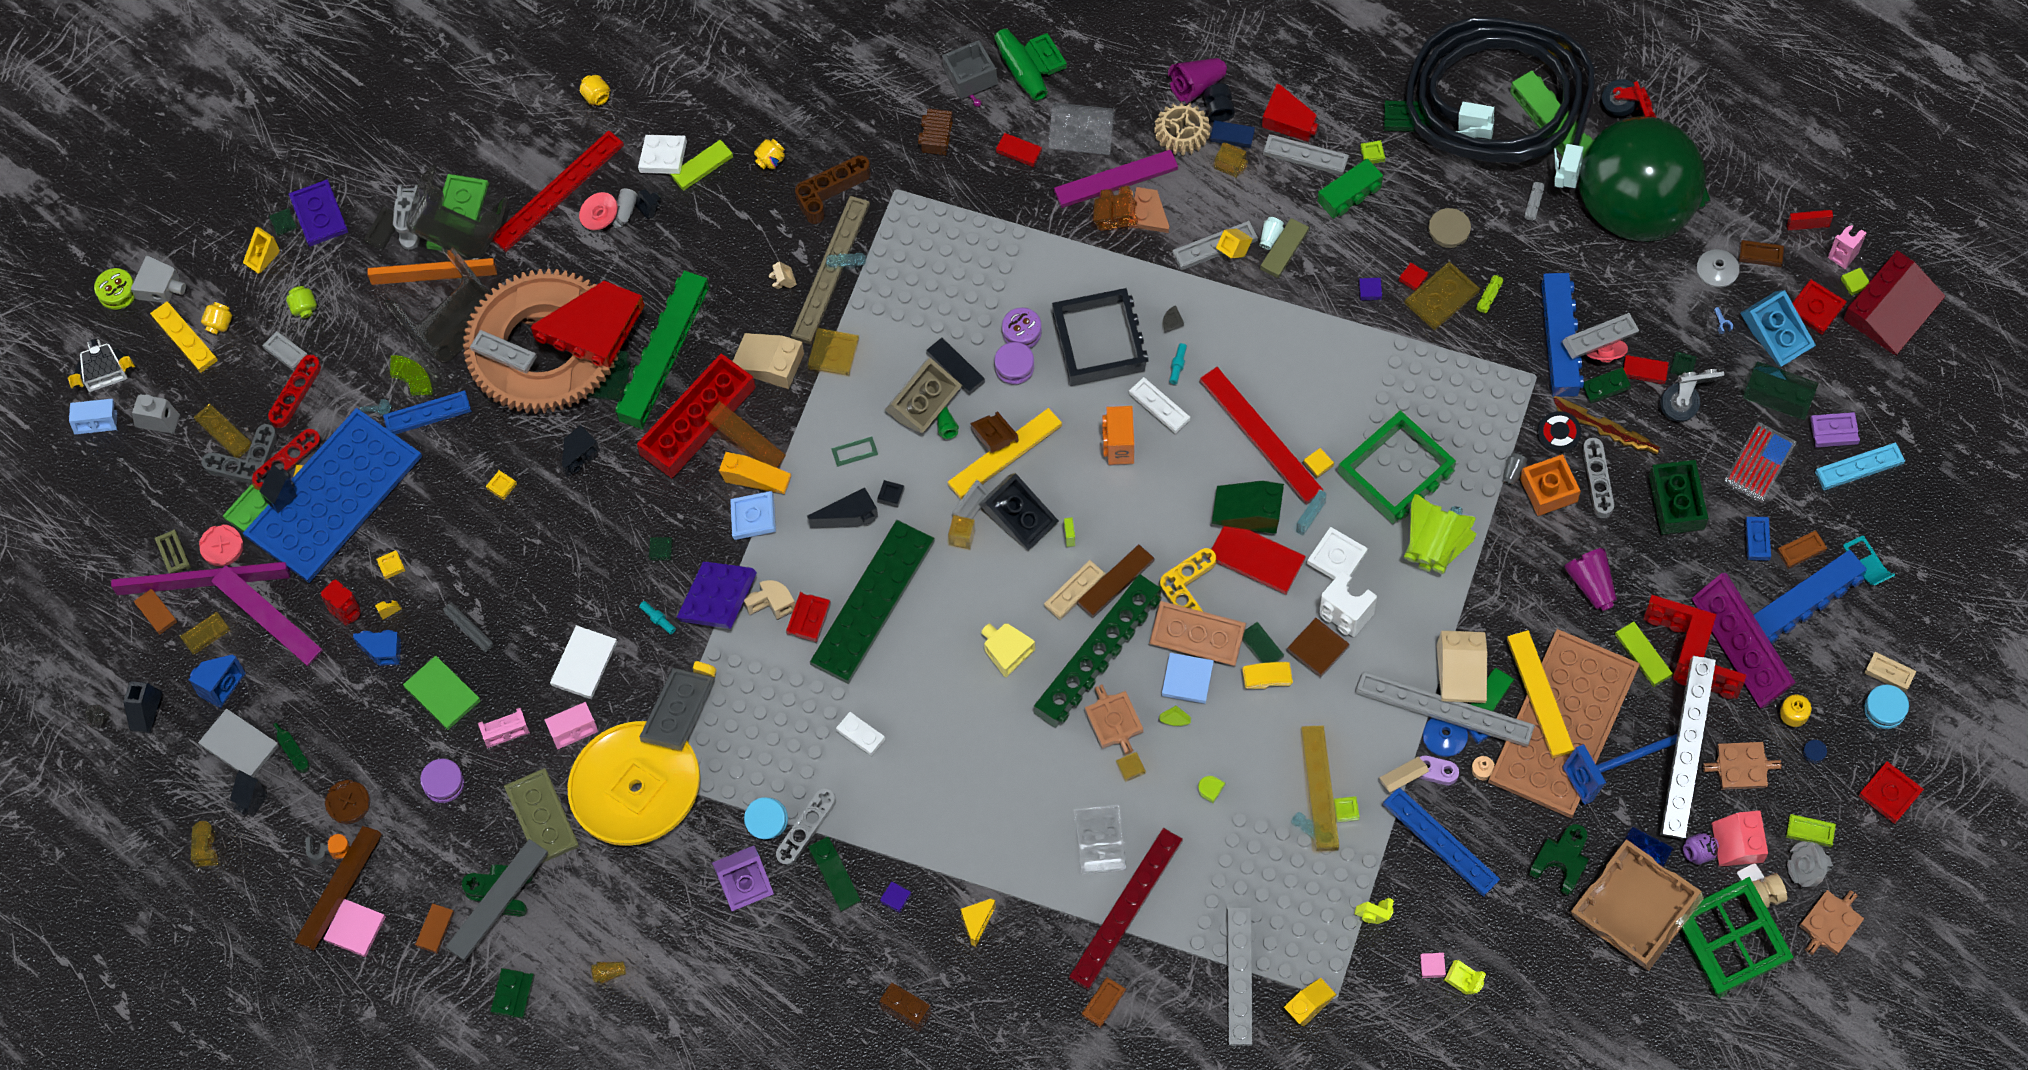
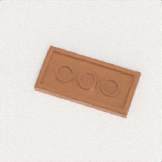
[1149,601,1247,666]

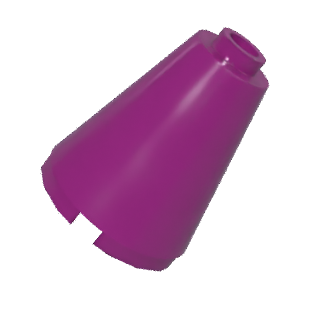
[1168,58,1227,103]
[1564,548,1617,611]

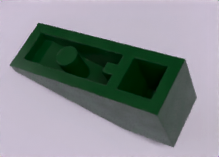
[808,837,861,912]

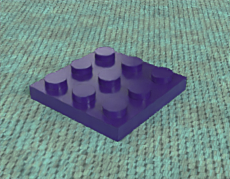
[677,561,757,629]

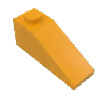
[719,452,792,494]

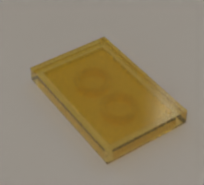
[1405,261,1480,330]

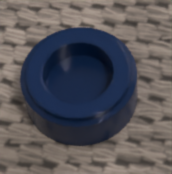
[1803,740,1827,764]

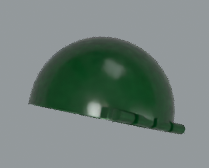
[1578,116,1711,242]

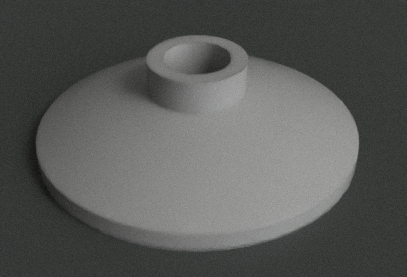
[1697,249,1739,288]

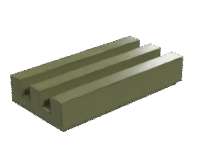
[155,529,191,573]

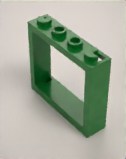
[1338,410,1456,524]

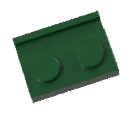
[1384,101,1426,132]
[490,968,535,1020]

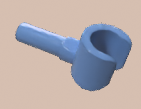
[1714,307,1733,334]

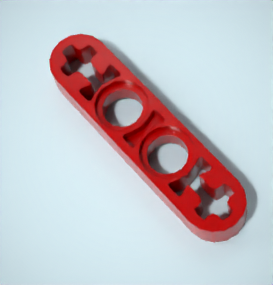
[268,355,321,428]
[252,429,320,490]

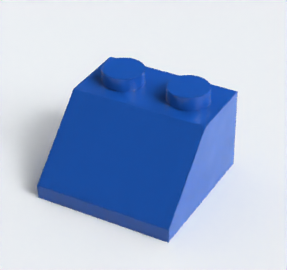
[189,654,246,708]

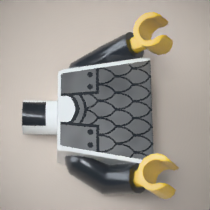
[68,339,135,392]

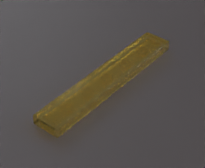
[1301,726,1339,851]

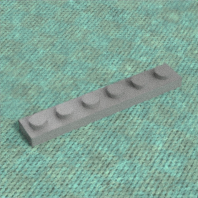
[1228,908,1252,1046]

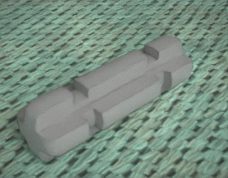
[1524,182,1544,221]

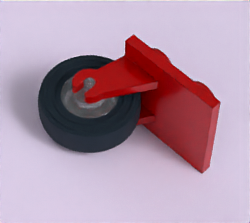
[1602,79,1657,118]

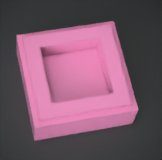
[1420,953,1446,978]

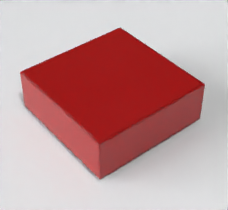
[1399,263,1428,291]

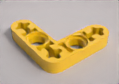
[1160,548,1216,612]

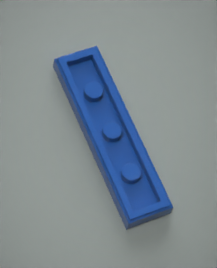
[383,391,472,434]

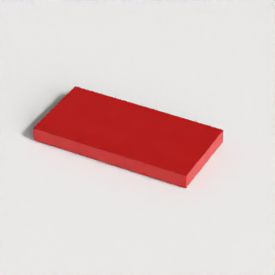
[1208,526,1306,595]

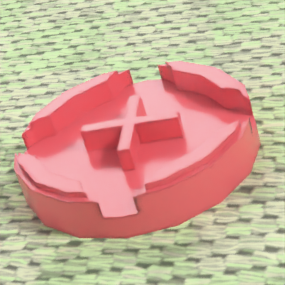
[199,525,243,566]

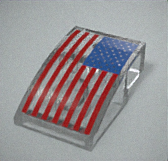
[1724,422,1797,503]

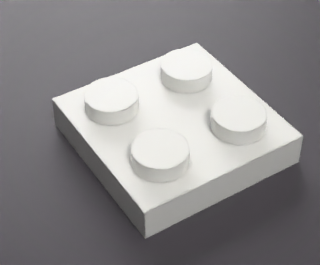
[638,135,687,174]
[1307,527,1368,579]

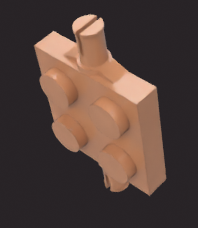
[1085,685,1144,754]
[1703,742,1781,790]
[1799,890,1864,955]

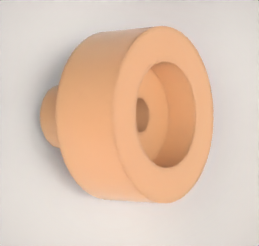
[1472,756,1495,780]

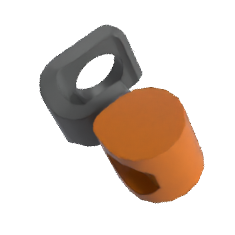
[305,834,350,865]

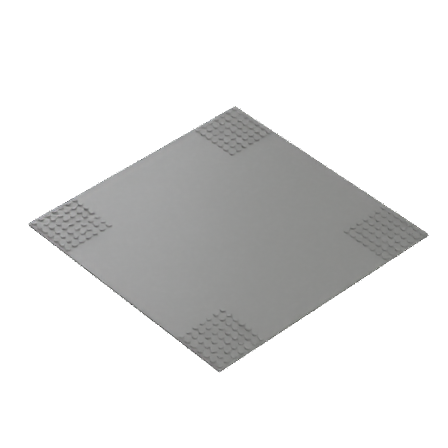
[687,189,1537,1000]

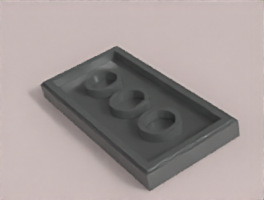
[639,668,715,751]

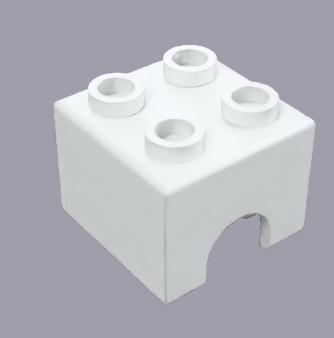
[1320,571,1377,637]

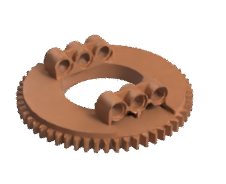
[463,269,620,414]

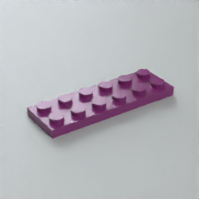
[1692,573,1796,708]

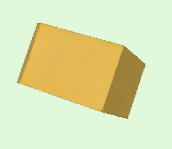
[243,227,280,274]
[960,899,996,947]

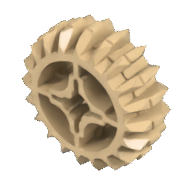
[1154,102,1210,156]

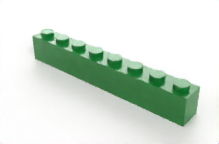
[615,271,709,429]

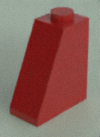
[1262,84,1319,142]

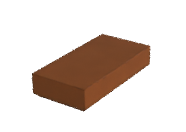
[1777,530,1827,569]
[134,589,177,635]
[415,903,455,954]
[1082,977,1126,1028]

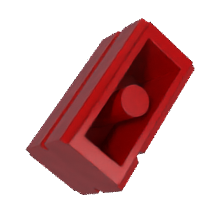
[321,579,361,626]

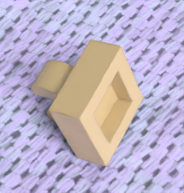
[769,262,797,289]

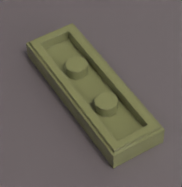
[1260,218,1309,279]

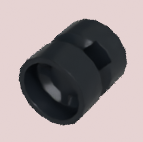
[1204,83,1235,122]

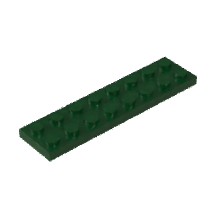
[810,519,935,684]

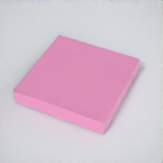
[324,899,386,957]

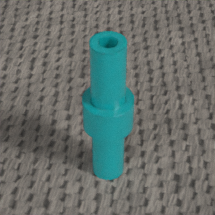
[1169,343,1187,385]
[639,601,676,635]

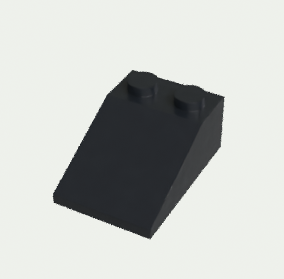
[979,473,1059,551]

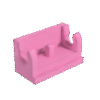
[1828,226,1866,269]
[545,702,598,750]
[478,708,529,748]

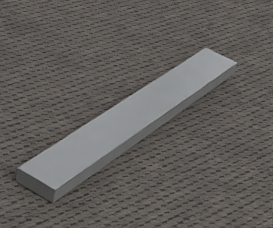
[1356,671,1535,747]

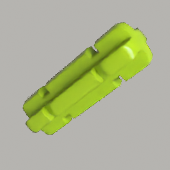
[1477,275,1503,313]

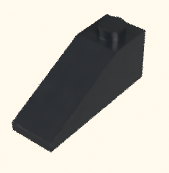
[807,487,878,528]

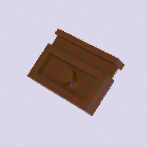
[970,411,1019,453]

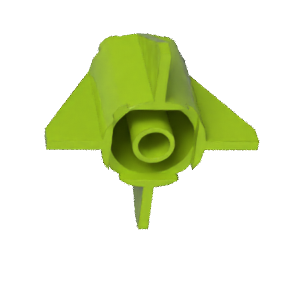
[1404,494,1477,574]

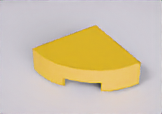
[375,600,401,620]

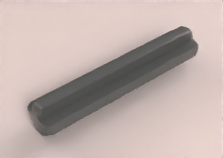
[443,603,493,652]

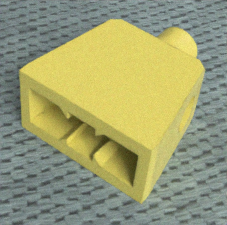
[981,623,1035,678]

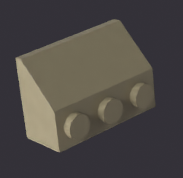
[885,358,962,433]

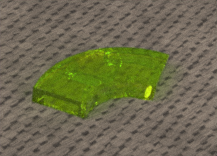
[390,355,433,395]

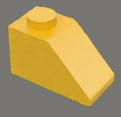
[1284,978,1337,1026]

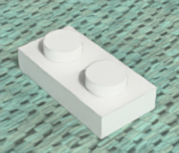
[836,712,885,756]

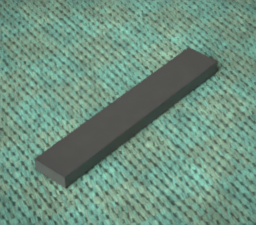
[446,839,548,962]

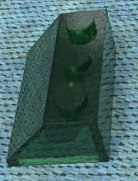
[1743,361,1819,420]

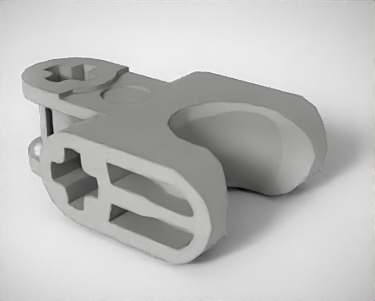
[393,185,422,250]

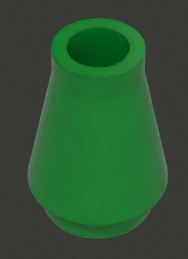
[937,407,959,439]

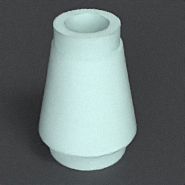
[1259,217,1284,250]

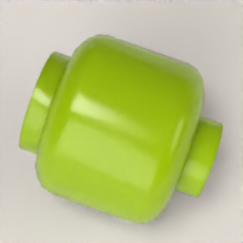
[286,286,317,319]

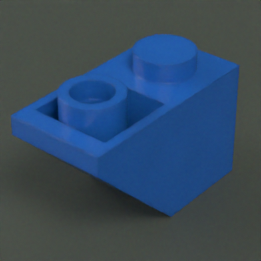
[353,630,401,666]

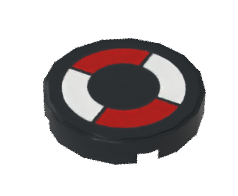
[1538,411,1581,453]

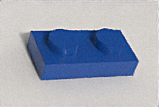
[1745,517,1771,561]

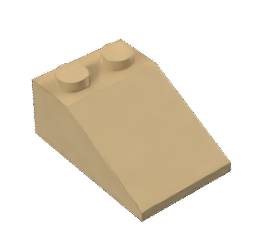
[733,333,804,389]
[1436,631,1487,703]

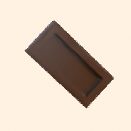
[1739,240,1784,267]

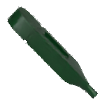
[273,723,310,773]

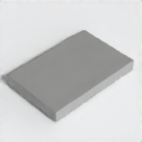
[198,709,279,777]

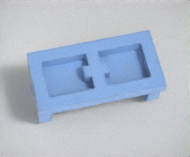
[69,399,117,434]

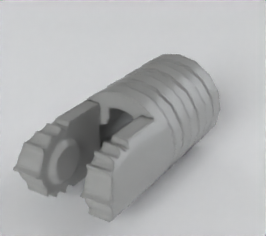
[612,188,638,228]

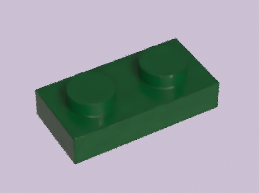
[1583,367,1631,404]

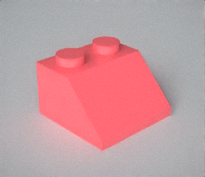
[1711,811,1768,867]

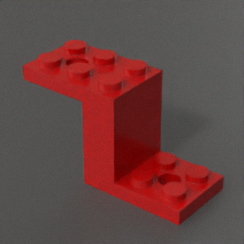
[1643,595,1746,699]

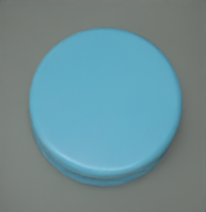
[1864,685,1909,729]
[744,797,788,839]

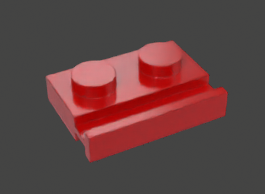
[786,592,831,642]

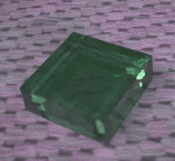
[269,208,297,236]
[1670,351,1697,376]
[649,537,673,560]

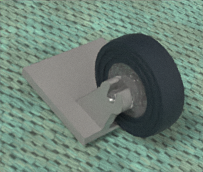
[1660,369,1724,422]

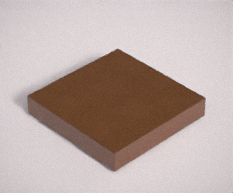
[1287,617,1350,678]

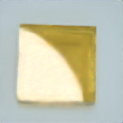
[1116,752,1146,782]

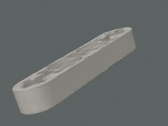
[1583,438,1614,518]
[776,788,836,866]

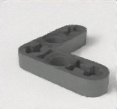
[201,424,277,484]

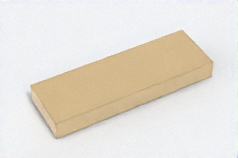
[1044,560,1106,620]

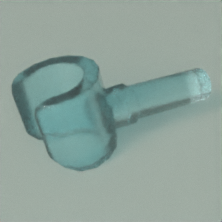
[360,399,392,415]

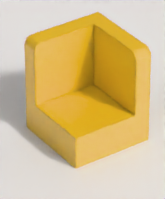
[1216,228,1253,258]

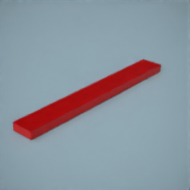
[490,130,624,253]
[1200,367,1324,505]

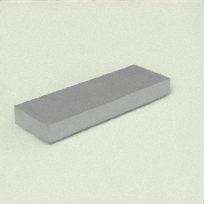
[470,330,537,374]

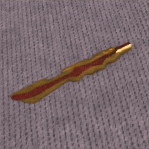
[1554,396,1661,455]

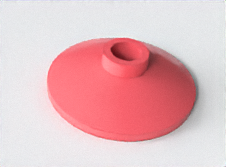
[579,192,618,230]
[1586,341,1628,362]

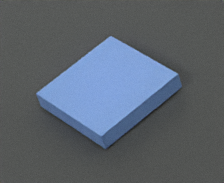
[730,491,776,540]
[1162,653,1214,704]

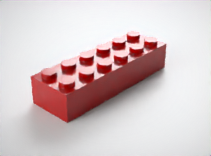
[637,353,756,479]

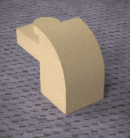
[744,580,795,619]

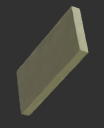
[504,768,579,864]

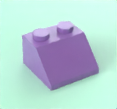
[712,845,774,911]

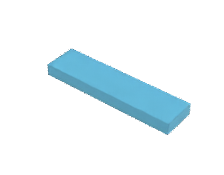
[1815,443,1905,490]

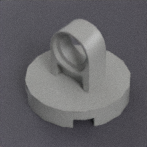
[1787,841,1834,887]

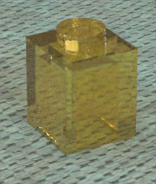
[1214,142,1248,178]
[948,515,976,550]

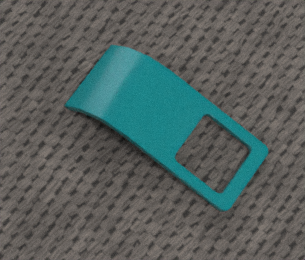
[1843,536,1895,586]

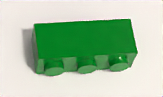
[1317,158,1383,219]

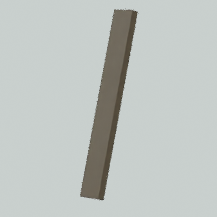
[791,196,870,345]

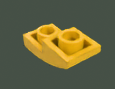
[1242,662,1293,689]

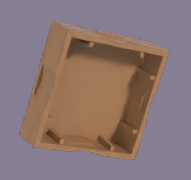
[1571,839,1704,971]

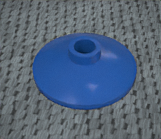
[1423,718,1468,757]

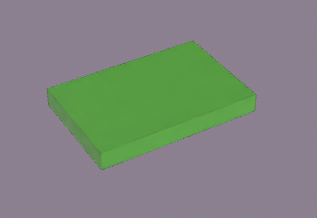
[403,656,481,730]

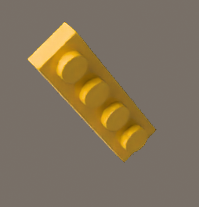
[150,301,218,373]

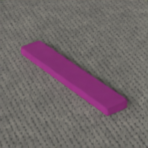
[1054,149,1178,208]
[211,565,323,667]

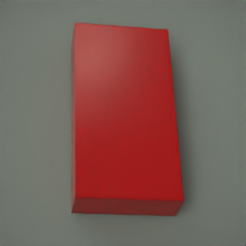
[996,133,1042,167]
[1787,210,1833,231]
[1624,355,1669,384]

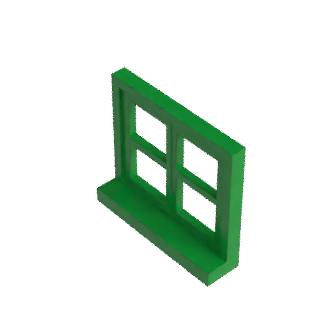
[1681,877,1794,999]

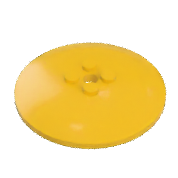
[568,721,700,846]

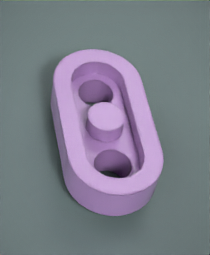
[1418,756,1459,785]

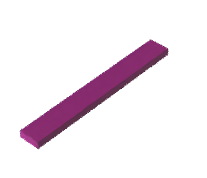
[111,562,290,595]

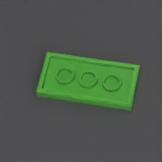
[426,174,489,255]

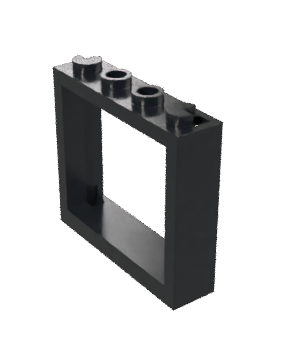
[1052,288,1149,386]

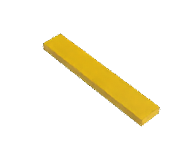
[948,408,1062,499]
[1507,630,1574,758]

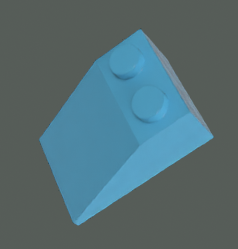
[1741,290,1816,367]

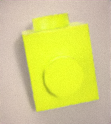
[1355,898,1394,924]
[1444,960,1486,995]

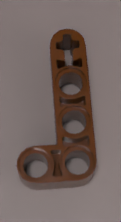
[795,155,871,224]

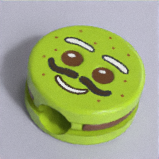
[94,268,135,310]

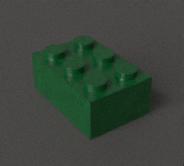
[1649,460,1709,535]

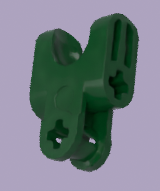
[1530,824,1590,896]
[462,865,533,917]

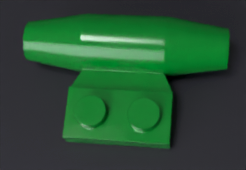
[994,29,1067,101]

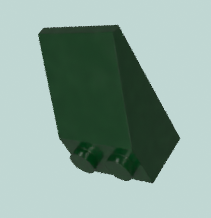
[1211,481,1284,534]

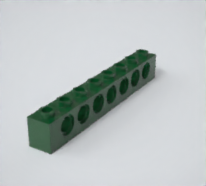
[1034,574,1162,729]

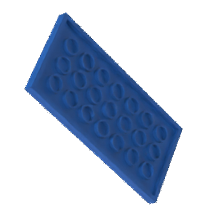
[243,408,422,583]

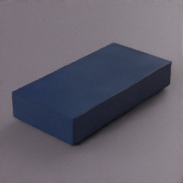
[1210,120,1255,148]

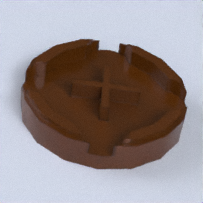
[325,780,370,824]

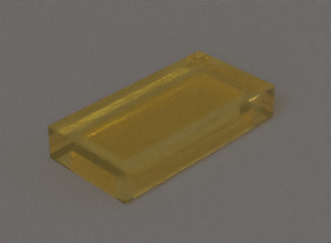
[180,612,230,655]

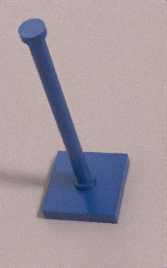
[1563,734,1677,805]

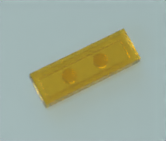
[194,403,252,458]

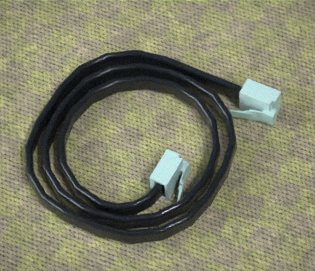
[1407,17,1595,188]

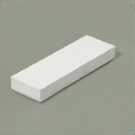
[1129,377,1190,434]

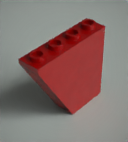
[531,281,645,368]

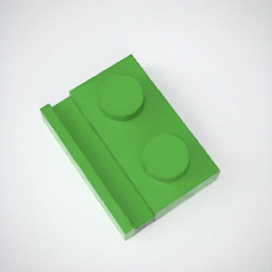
[223,484,268,532]

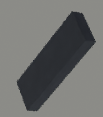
[926,337,985,395]

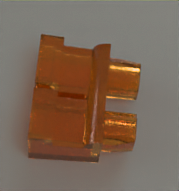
[1093,186,1138,231]

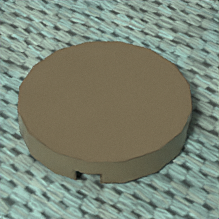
[1428,208,1471,248]

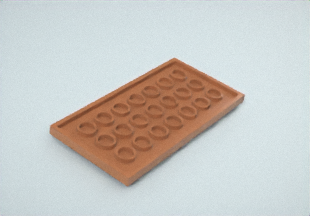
[1488,629,1640,818]

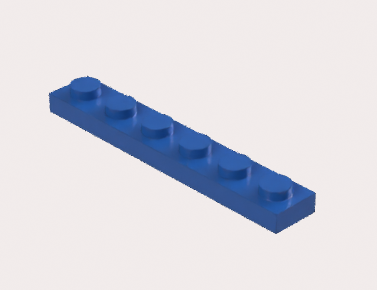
[1383,788,1500,897]

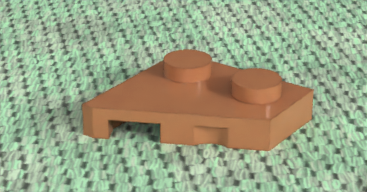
[1129,187,1169,233]

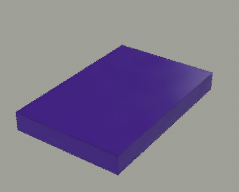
[289,179,348,247]

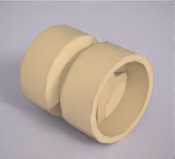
[1748,873,1787,909]

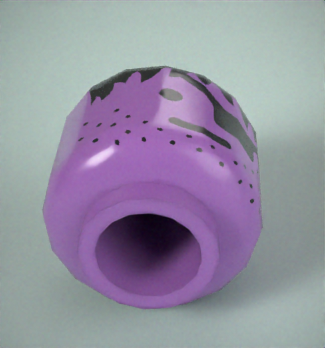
[1683,832,1719,865]

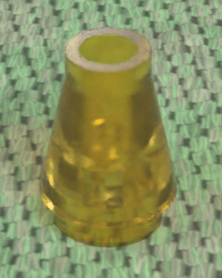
[591,961,626,984]

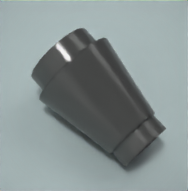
[1502,453,1528,487]

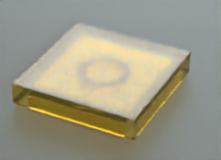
[808,328,859,376]

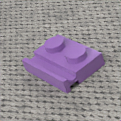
[1810,412,1860,447]

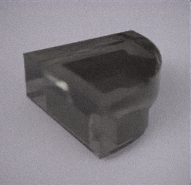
[1163,305,1184,333]

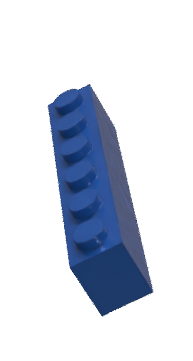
[1541,273,1584,397]
[1753,550,1867,644]

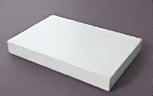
[550,625,617,700]

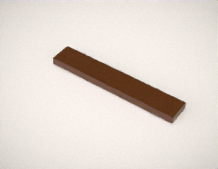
[294,826,382,951]

